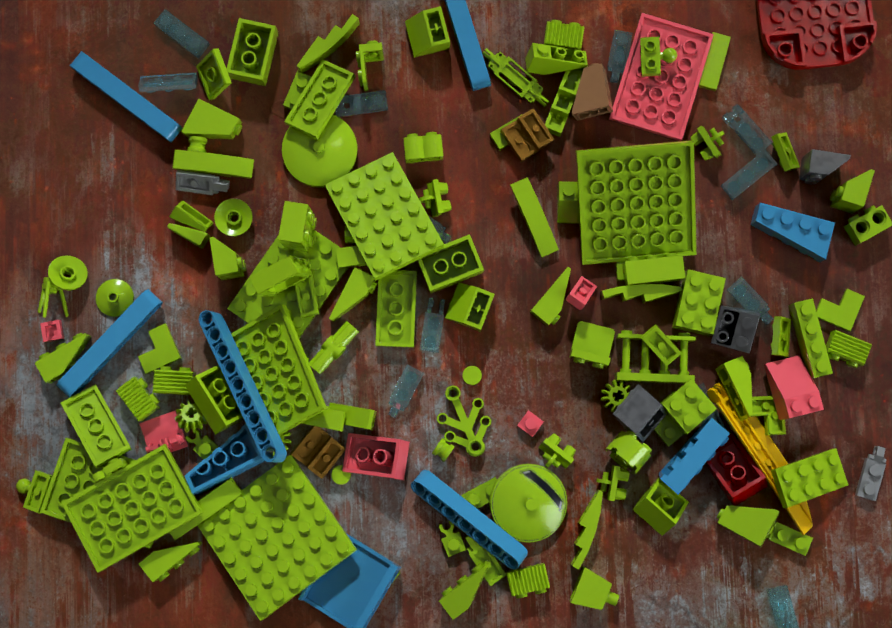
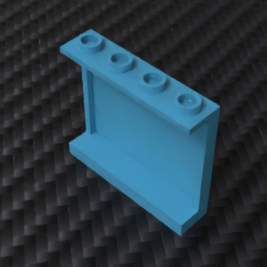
[298,533,401,628]

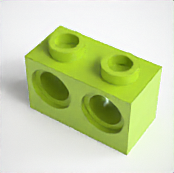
[843,205,892,246]

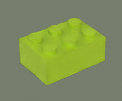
[227,18,279,86]
[278,201,317,252]
[417,234,484,294]
[672,269,726,336]
[185,365,244,435]

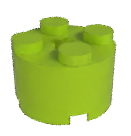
[605,430,652,475]

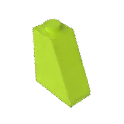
[181,99,242,139]
[326,402,377,430]
[717,505,780,547]

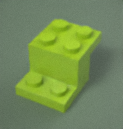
[654,379,717,447]

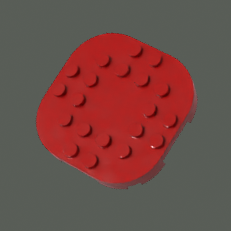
[756,0,877,70]

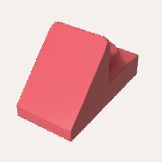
[566,276,597,310]

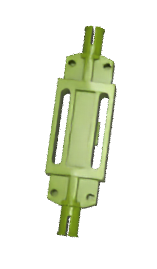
[482,48,549,107]

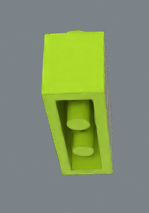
[623,253,685,286]

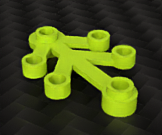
[437,385,491,457]

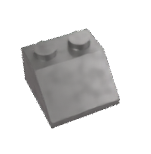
[799,149,851,184]

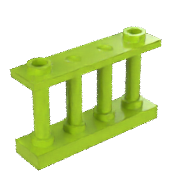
[615,330,696,384]

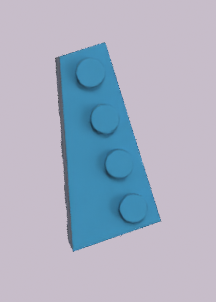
[751,203,835,263]
[659,416,730,495]
[185,424,265,495]

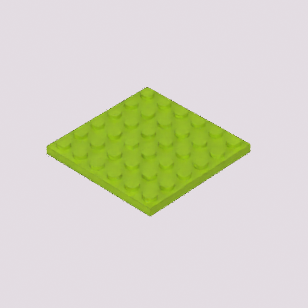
[576,140,697,265]
[197,454,357,621]

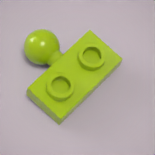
[640,37,677,77]
[16,470,52,514]

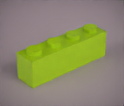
[788,298,833,378]

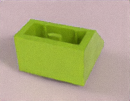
[405,6,450,58]
[445,283,495,332]

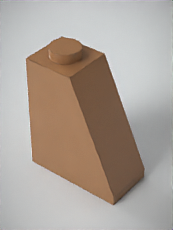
[572,63,613,121]

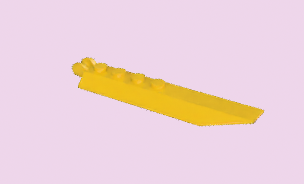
[707,383,813,535]

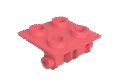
[139,410,188,454]

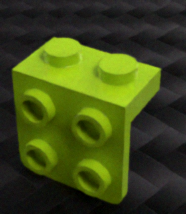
[356,41,384,91]
[569,321,615,369]

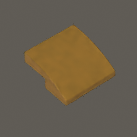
[500,108,554,162]
[290,426,346,479]

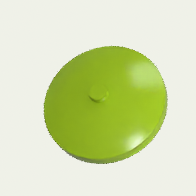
[282,115,358,188]

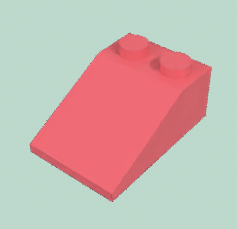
[764,355,824,420]
[342,433,410,480]

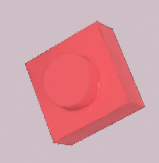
[40,320,64,343]
[517,410,544,437]

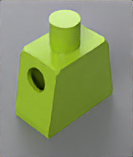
[569,566,619,610]

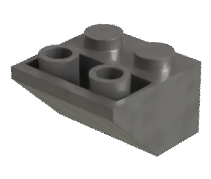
[711,305,761,353]
[613,384,668,443]

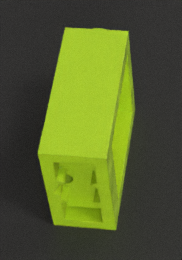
[250,255,311,296]

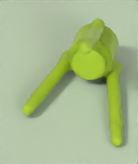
[38,277,69,318]

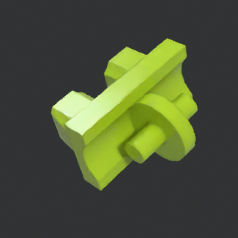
[690,125,725,161]
[419,179,451,217]
[538,433,576,469]
[596,465,630,501]

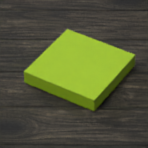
[196,48,232,100]

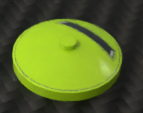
[489,463,567,542]

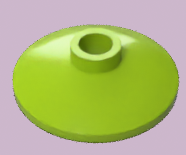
[214,199,253,236]
[48,255,88,290]
[96,279,134,317]

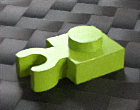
[185,429,219,460]
[92,458,129,482]
[439,521,466,557]

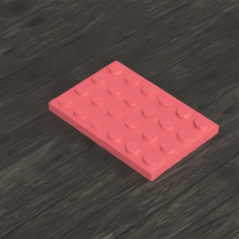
[609,13,714,141]

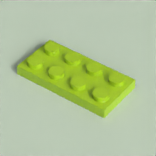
[284,59,356,140]
[375,270,417,348]
[61,384,132,469]
[771,448,848,508]

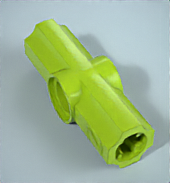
[309,321,359,375]

